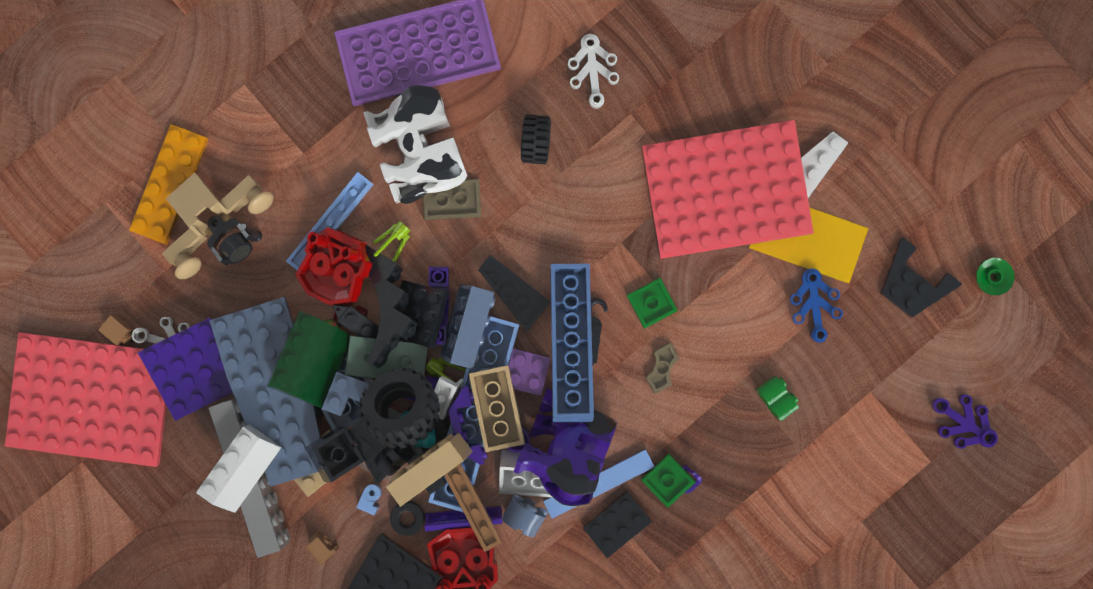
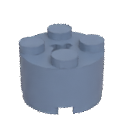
[502,494,548,537]

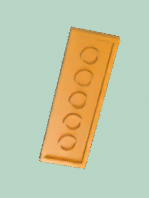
[129,124,208,244]

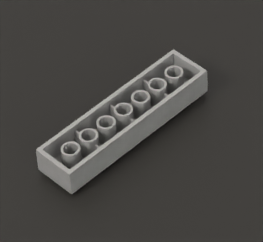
[209,399,290,558]

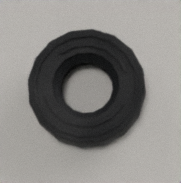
[390,501,425,536]

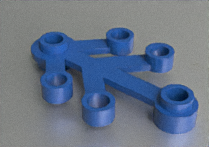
[789,269,843,343]

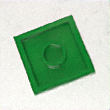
[626,278,678,329]
[641,453,696,508]

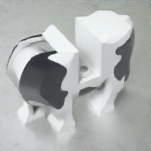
[363,85,467,204]

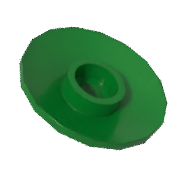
[976,258,1015,296]

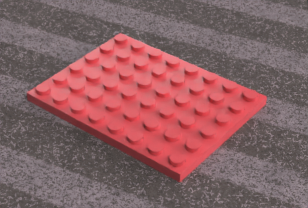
[642,120,814,259]
[5,332,167,467]

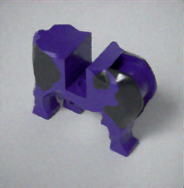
[514,387,617,506]

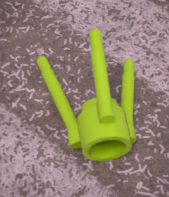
[373,221,411,262]
[425,357,466,381]

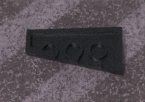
[478,255,550,331]

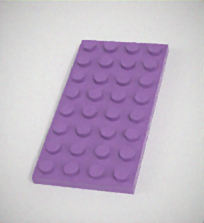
[334,0,501,107]

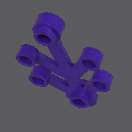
[932,394,998,449]

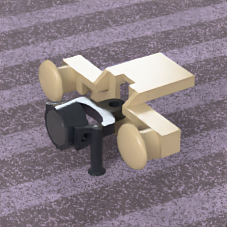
[162,173,274,279]

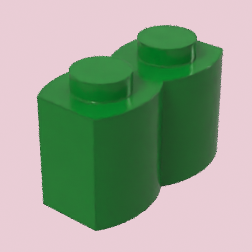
[755,376,799,421]

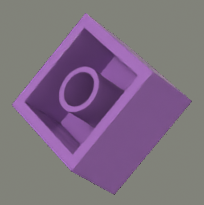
[509,348,551,396]

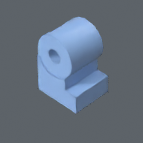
[356,483,382,515]

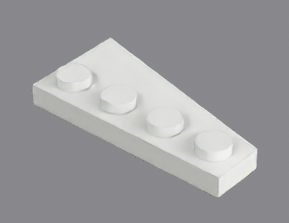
[801,132,848,198]

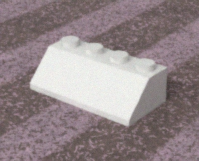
[196,424,282,513]
[499,450,552,497]

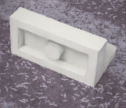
[434,376,464,420]

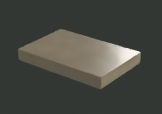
[423,179,481,220]

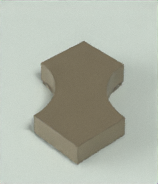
[646,342,679,394]

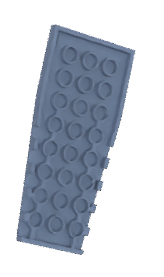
[209,297,321,486]

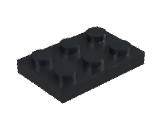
[583,491,652,558]

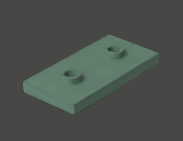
[345,335,428,378]

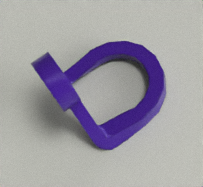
[683,465,702,493]

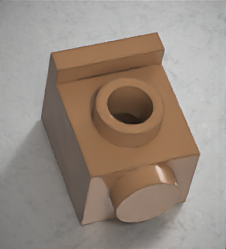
[306,532,339,564]

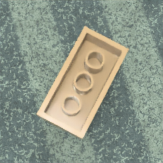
[469,365,525,452]
[386,433,473,507]

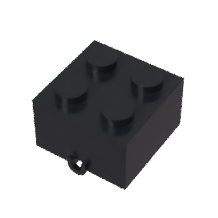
[305,427,365,483]

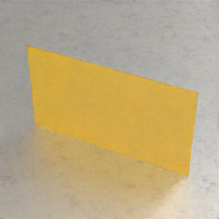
[749,207,869,284]

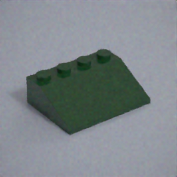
[266,311,352,409]

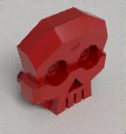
[295,227,372,305]
[427,527,499,589]

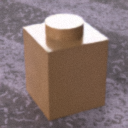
[98,315,135,345]

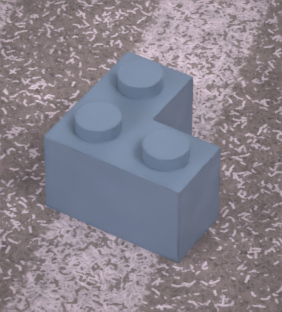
[322,372,369,416]

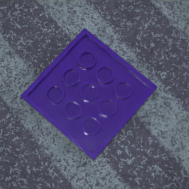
[138,317,233,421]

